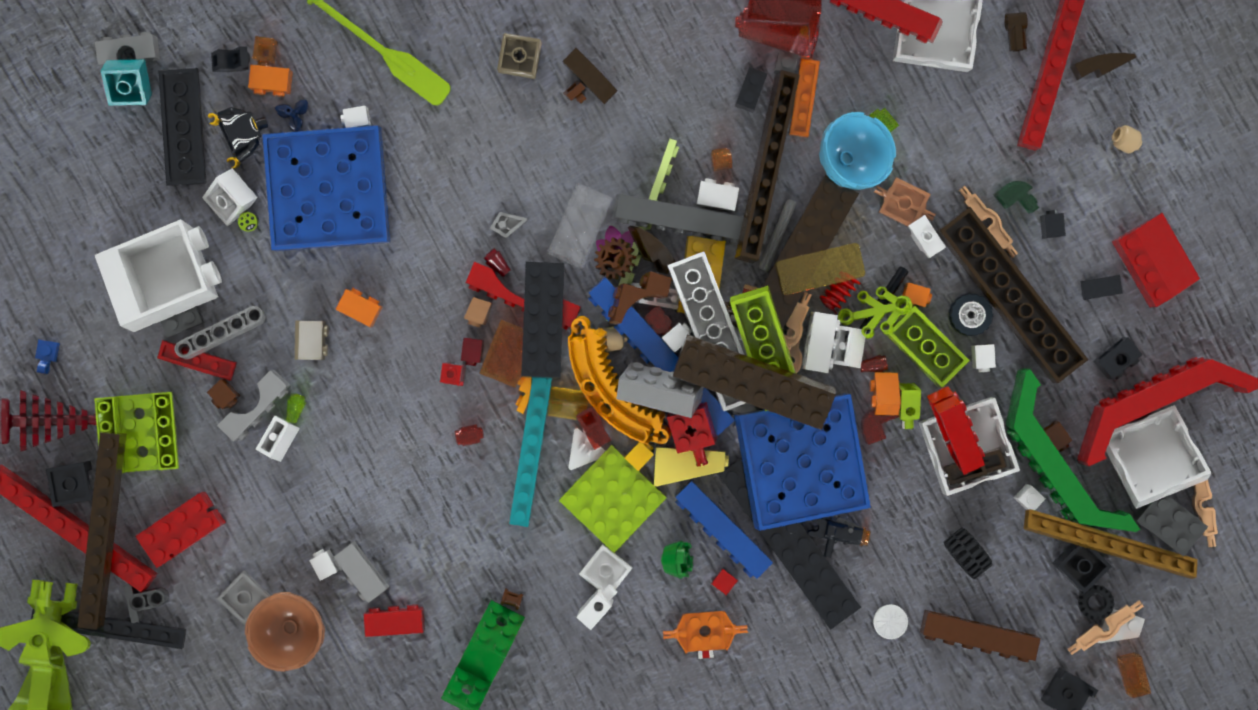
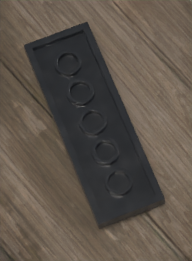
[158,68,206,186]
[521,262,564,379]

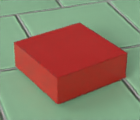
[711,568,738,596]

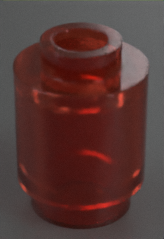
[455,424,484,446]

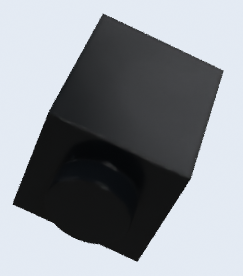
[1040,210,1066,239]

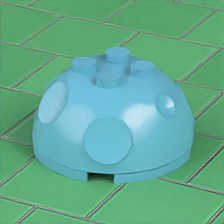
[819,112,896,190]

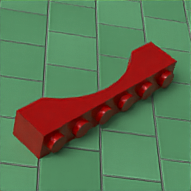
[465,262,581,330]

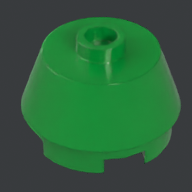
[661,540,694,579]

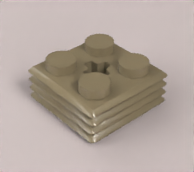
[497,33,542,79]

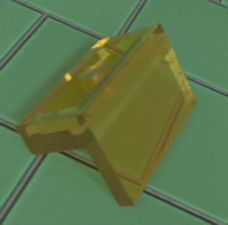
[548,386,588,421]

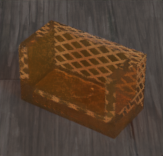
[1116,652,1151,698]

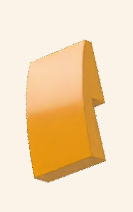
[515,377,532,414]

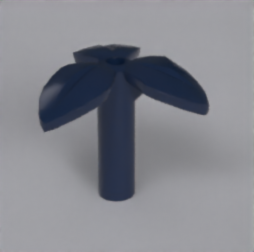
[275,100,308,132]

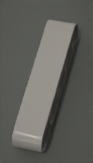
[175,306,266,359]

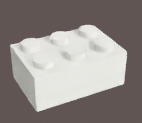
[801,312,840,373]

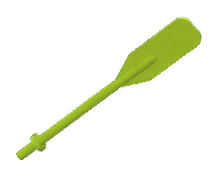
[307,0,451,106]

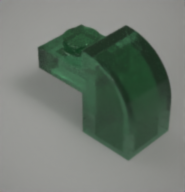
[993,181,1039,214]

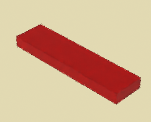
[157,340,237,381]

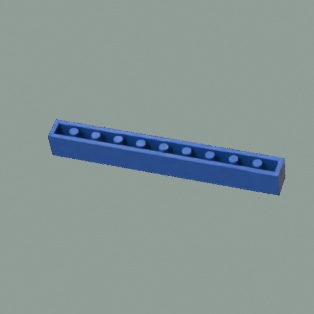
[588,277,735,435]

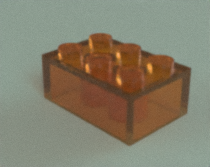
[479,320,523,388]

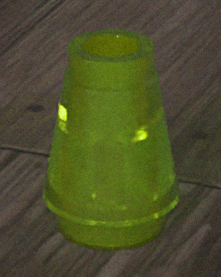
[286,393,306,423]

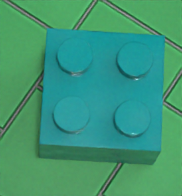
[100,59,152,106]

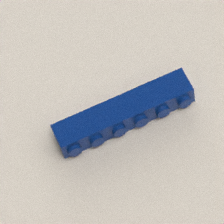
[675,480,773,579]

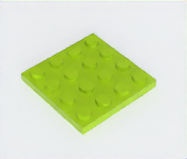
[559,445,667,553]

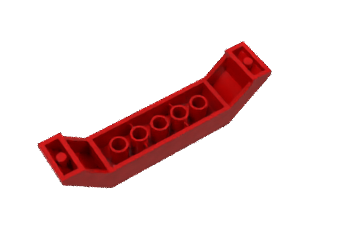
[1077,357,1258,466]

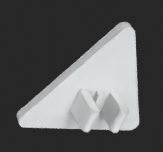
[569,428,606,470]

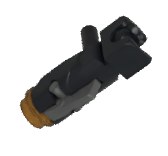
[807,517,871,558]

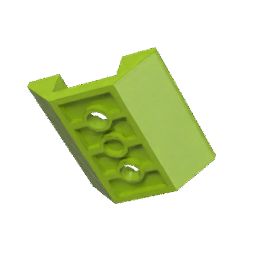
[94,392,179,473]

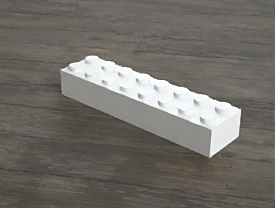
[667,251,745,411]

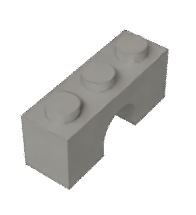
[95,32,160,67]

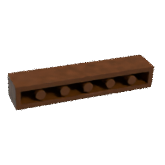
[920,610,1041,662]

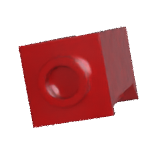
[440,362,466,386]

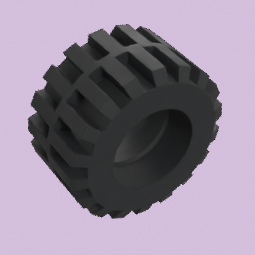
[943,527,993,579]

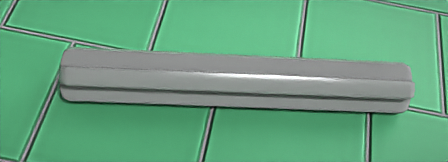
[759,199,796,272]

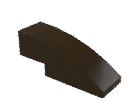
[562,48,618,105]
[1070,53,1136,80]
[627,225,676,274]
[944,447,1007,485]

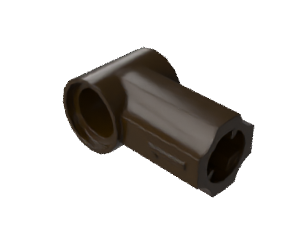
[1004,12,1028,52]

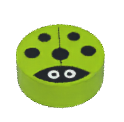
[238,212,259,232]

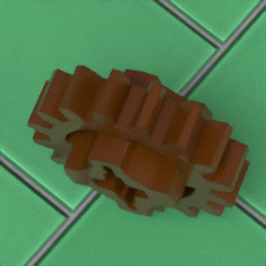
[594,237,636,280]

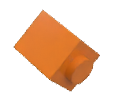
[902,282,932,308]

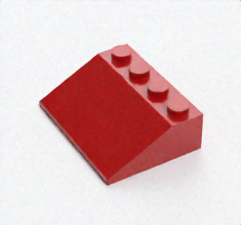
[1112,213,1200,308]

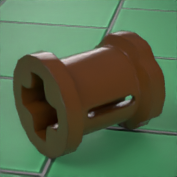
[500,588,523,610]

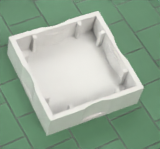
[893,0,983,72]
[918,397,1020,496]
[1106,405,1211,509]

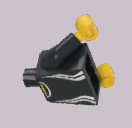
[208,107,268,169]

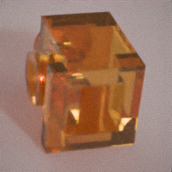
[252,36,278,66]
[710,148,733,171]

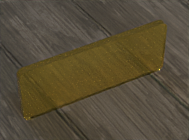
[776,243,865,295]

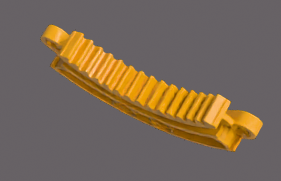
[568,316,671,445]

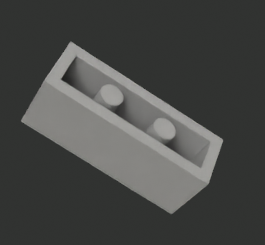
[333,541,389,603]

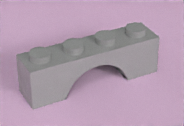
[217,370,291,442]

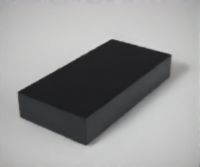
[1080,275,1123,300]

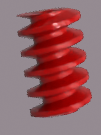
[819,271,861,314]

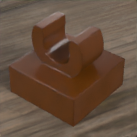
[563,80,586,104]

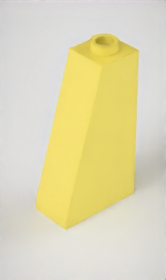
[654,446,729,486]

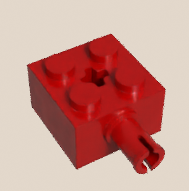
[667,402,717,467]

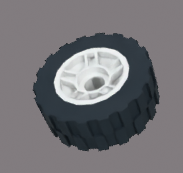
[948,294,993,336]

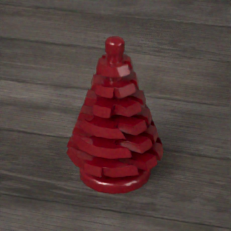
[1,390,97,452]

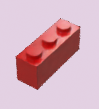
[364,604,425,637]

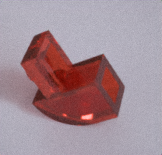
[575,406,611,451]
[861,409,899,445]

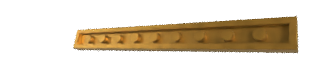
[1023,509,1198,579]

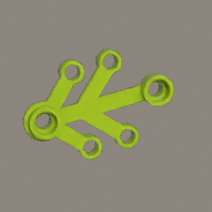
[838,286,913,339]

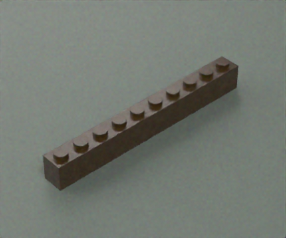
[734,70,800,264]
[78,431,126,630]

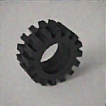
[1078,585,1115,620]

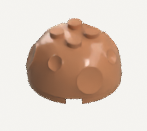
[245,592,325,672]

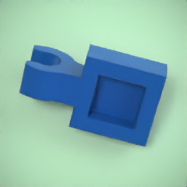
[35,339,60,374]

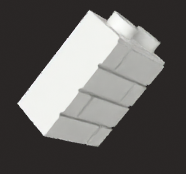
[95,219,222,332]

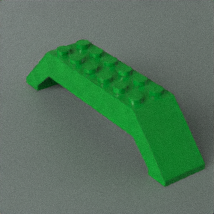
[1005,368,1140,532]

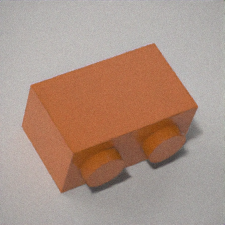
[248,65,293,97]
[336,287,383,327]
[870,372,901,415]

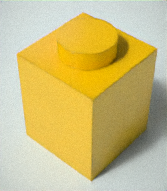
[624,442,654,471]

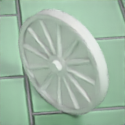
[873,604,908,639]

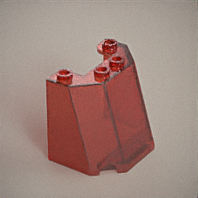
[735,0,822,59]

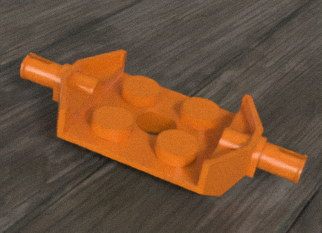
[663,611,748,653]

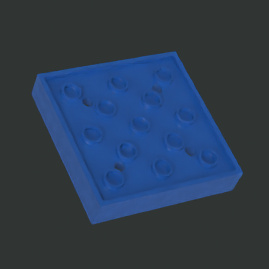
[262,125,390,251]
[734,393,871,531]

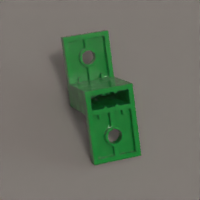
[441,600,525,710]

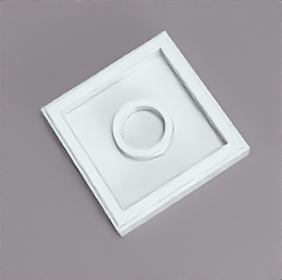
[579,544,633,591]

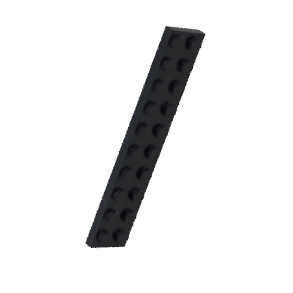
[718,457,861,630]

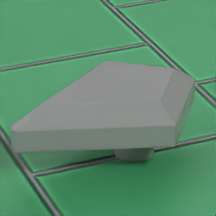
[490,212,528,238]

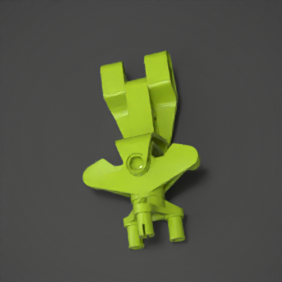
[0,579,91,710]

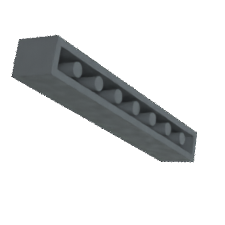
[612,194,769,245]

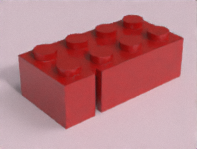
[927,386,985,475]
[135,491,226,568]

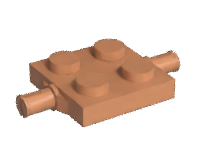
[873,177,936,227]

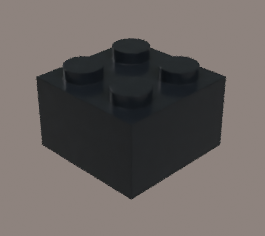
[1052,544,1112,594]

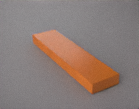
[789,58,820,138]

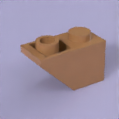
[464,297,493,327]

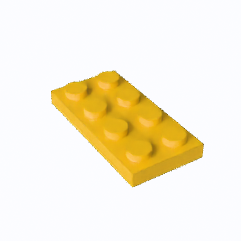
[677,236,726,313]

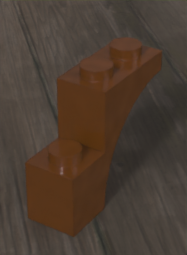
[608,271,672,325]

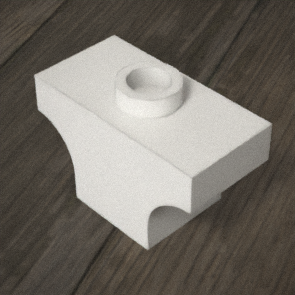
[908,215,946,258]

